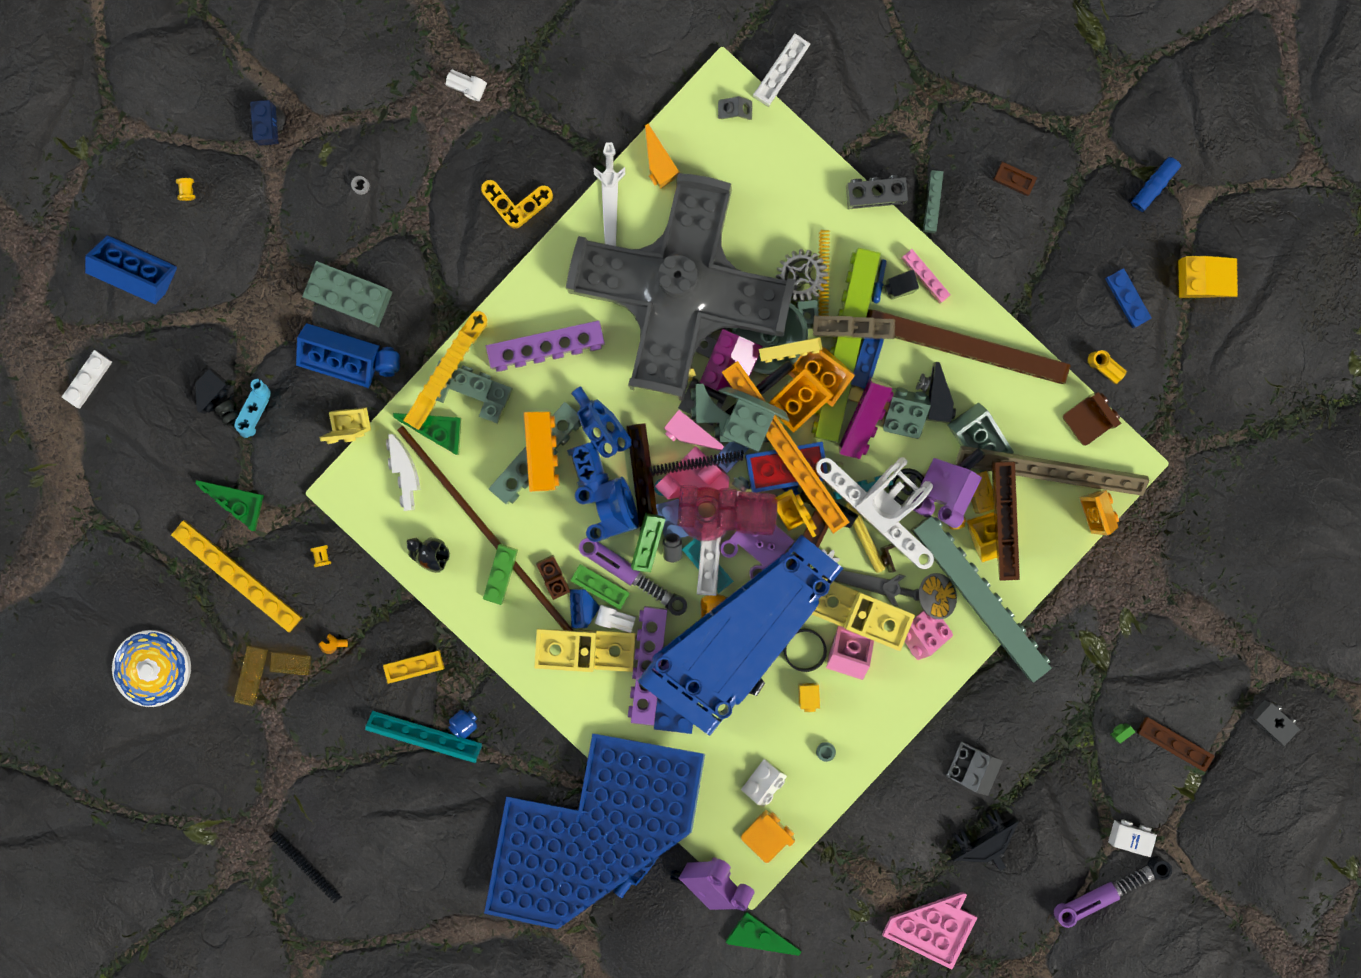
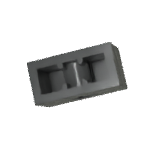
[1249,700,1300,746]

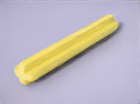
[844,503,885,573]

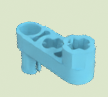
[235,379,271,438]

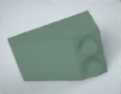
[948,402,1014,472]

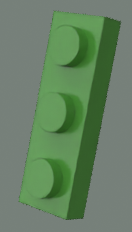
[631,513,666,573]
[483,544,518,605]
[570,564,630,609]

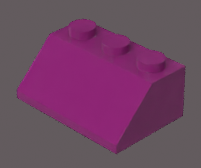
[699,329,763,399]

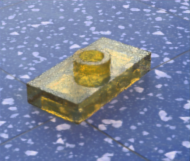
[270,652,311,675]

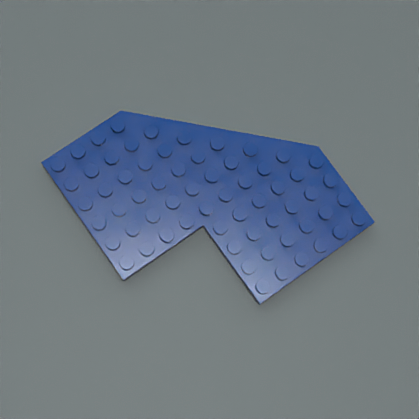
[484,733,705,929]

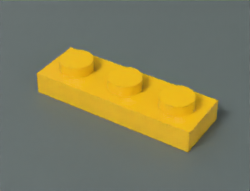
[383,650,445,684]

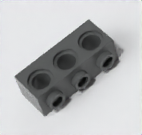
[846,175,908,209]

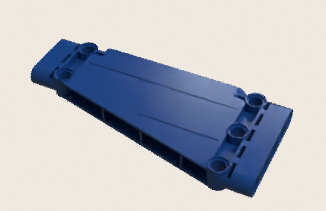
[637,535,843,736]

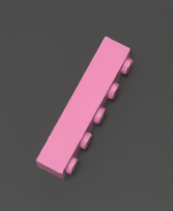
[901,249,951,304]

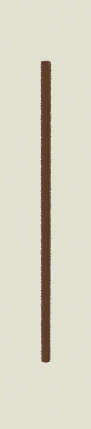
[397,426,574,631]

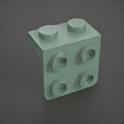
[883,387,931,439]

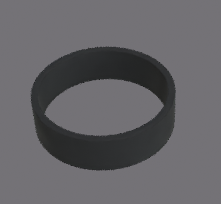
[784,629,827,672]

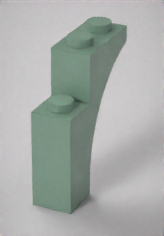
[690,384,766,442]

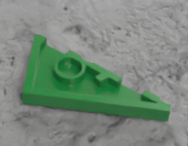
[393,413,462,455]
[195,480,264,531]
[726,911,802,956]

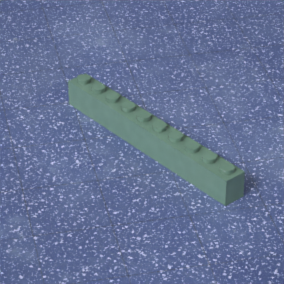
[911,516,1052,683]

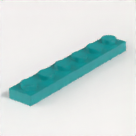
[365,711,482,763]

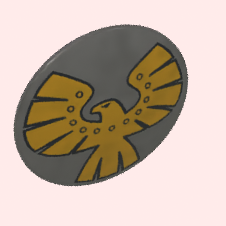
[919,573,957,619]

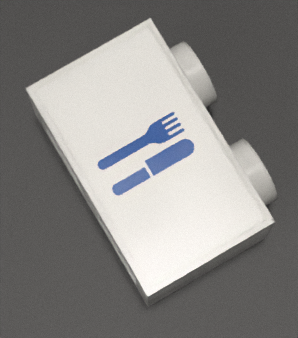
[1108,819,1157,857]

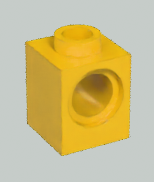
[798,683,820,712]

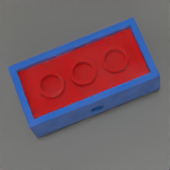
[745,441,828,493]

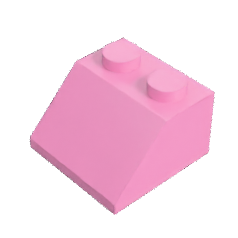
[826,626,874,680]

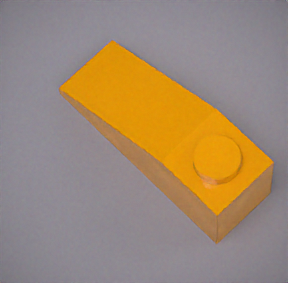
[645,124,680,189]

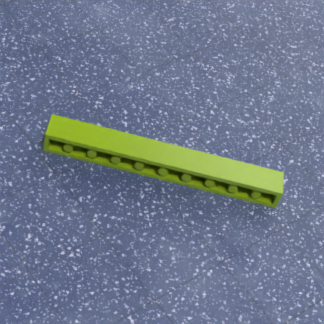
[811,248,881,443]

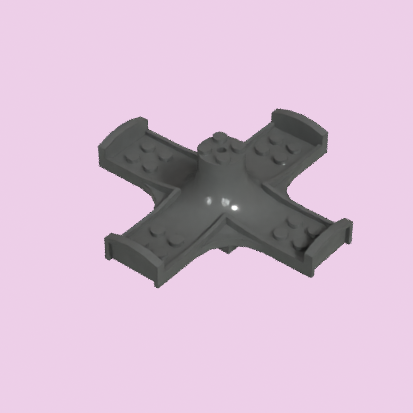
[566,173,795,401]

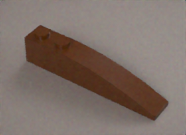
[992,461,1020,581]

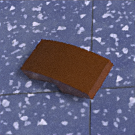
[536,555,570,600]

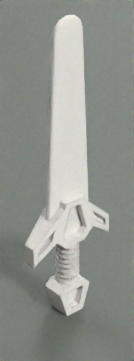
[594,143,625,246]

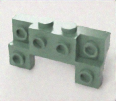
[436,360,513,424]

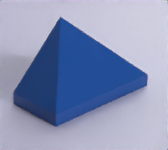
[570,589,600,628]

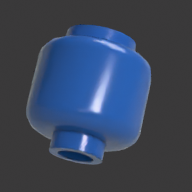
[375,347,400,377]
[448,710,477,738]

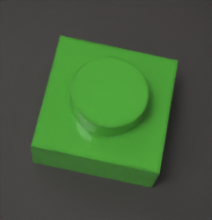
[1110,723,1135,744]

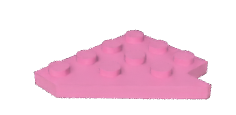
[882,892,977,969]

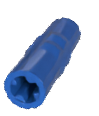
[1131,157,1181,212]

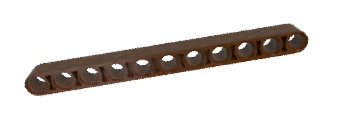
[866,309,1071,384]

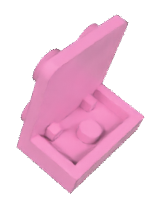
[905,610,953,660]

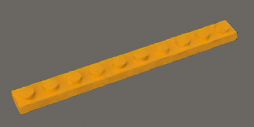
[721,361,850,534]

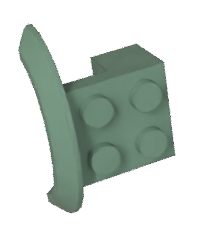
[718,387,789,452]

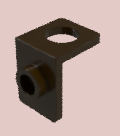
[880,544,896,573]

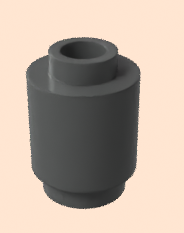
[663,533,682,563]

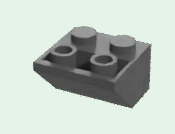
[946,742,1003,796]

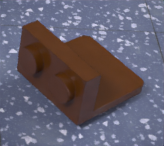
[1063,392,1122,446]

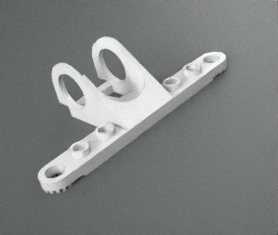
[815,457,934,569]

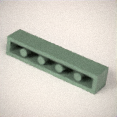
[923,170,944,233]

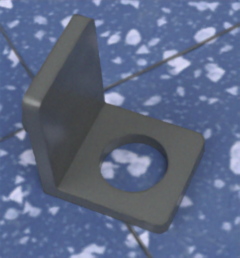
[718,96,752,120]

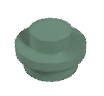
[732,476,751,493]
[816,742,836,762]

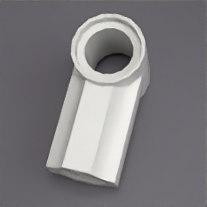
[445,70,487,102]
[595,605,636,633]

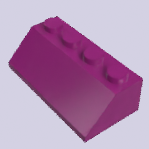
[838,377,894,459]

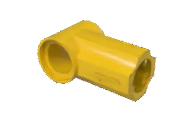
[1088,350,1127,384]

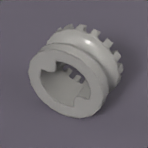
[351,176,370,195]

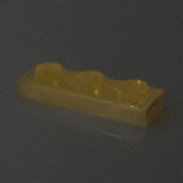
[234,645,268,706]

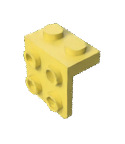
[319,407,371,444]

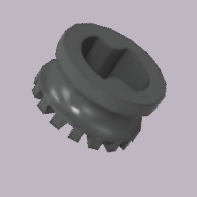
[916,374,932,393]

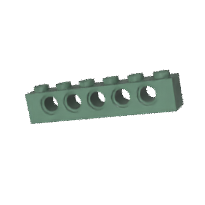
[489,402,582,504]

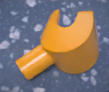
[319,634,348,654]

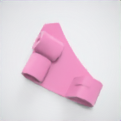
[655,446,730,499]

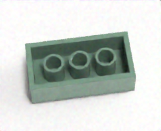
[302,261,392,327]

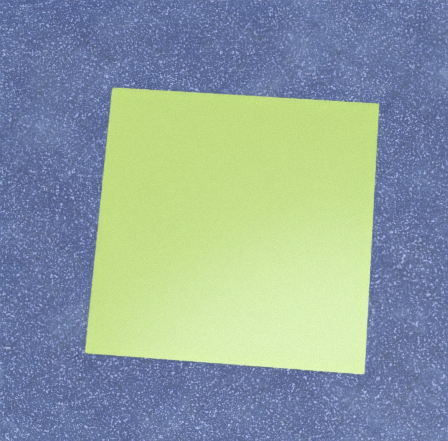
[306,47,1169,910]

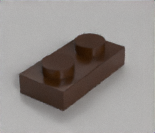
[993,162,1037,196]

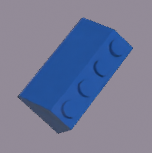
[85,235,177,304]
[296,323,380,388]

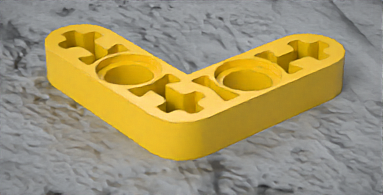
[481,180,553,228]

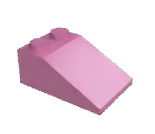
[664,410,724,451]

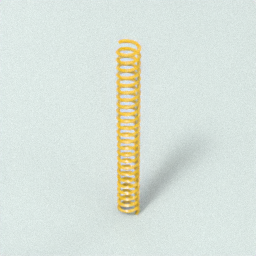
[818,230,830,316]

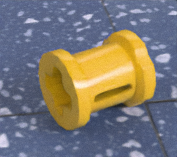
[176,178,196,201]
[310,545,331,567]

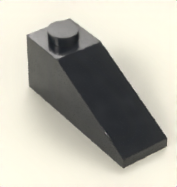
[926,362,956,423]

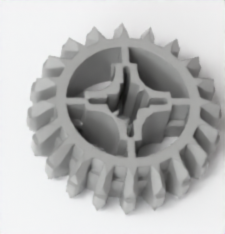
[776,249,828,301]

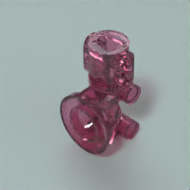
[677,485,777,541]

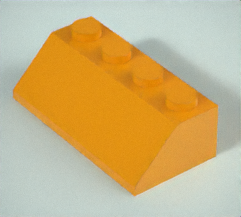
[524,412,560,492]

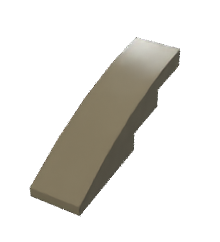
[813,316,895,339]

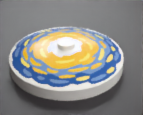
[112,630,191,707]

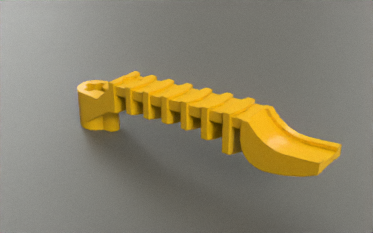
[403,311,488,430]

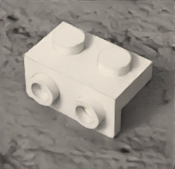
[741,759,787,806]

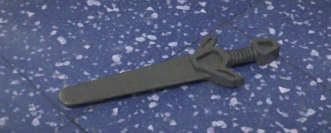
[822,570,919,606]

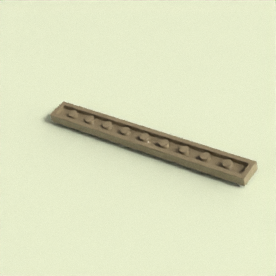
[956,446,1150,496]

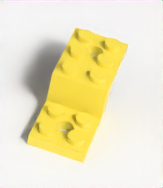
[812,577,915,651]
[534,629,636,672]

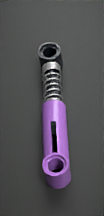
[579,538,687,616]
[1054,856,1172,928]

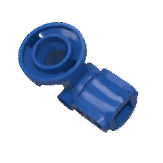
[567,442,639,542]

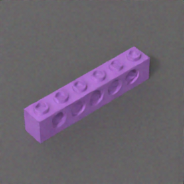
[486,320,605,372]
[628,606,667,726]

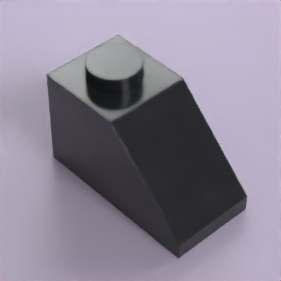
[884,269,919,300]

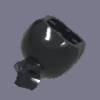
[407,537,450,573]

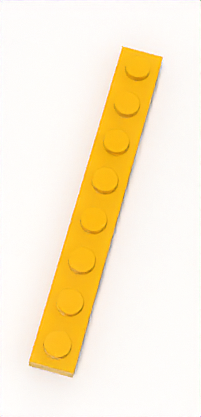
[171,520,303,632]

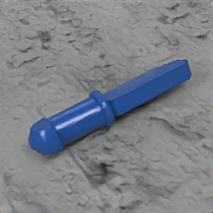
[872,259,887,303]

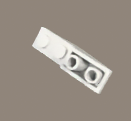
[386,434,421,511]

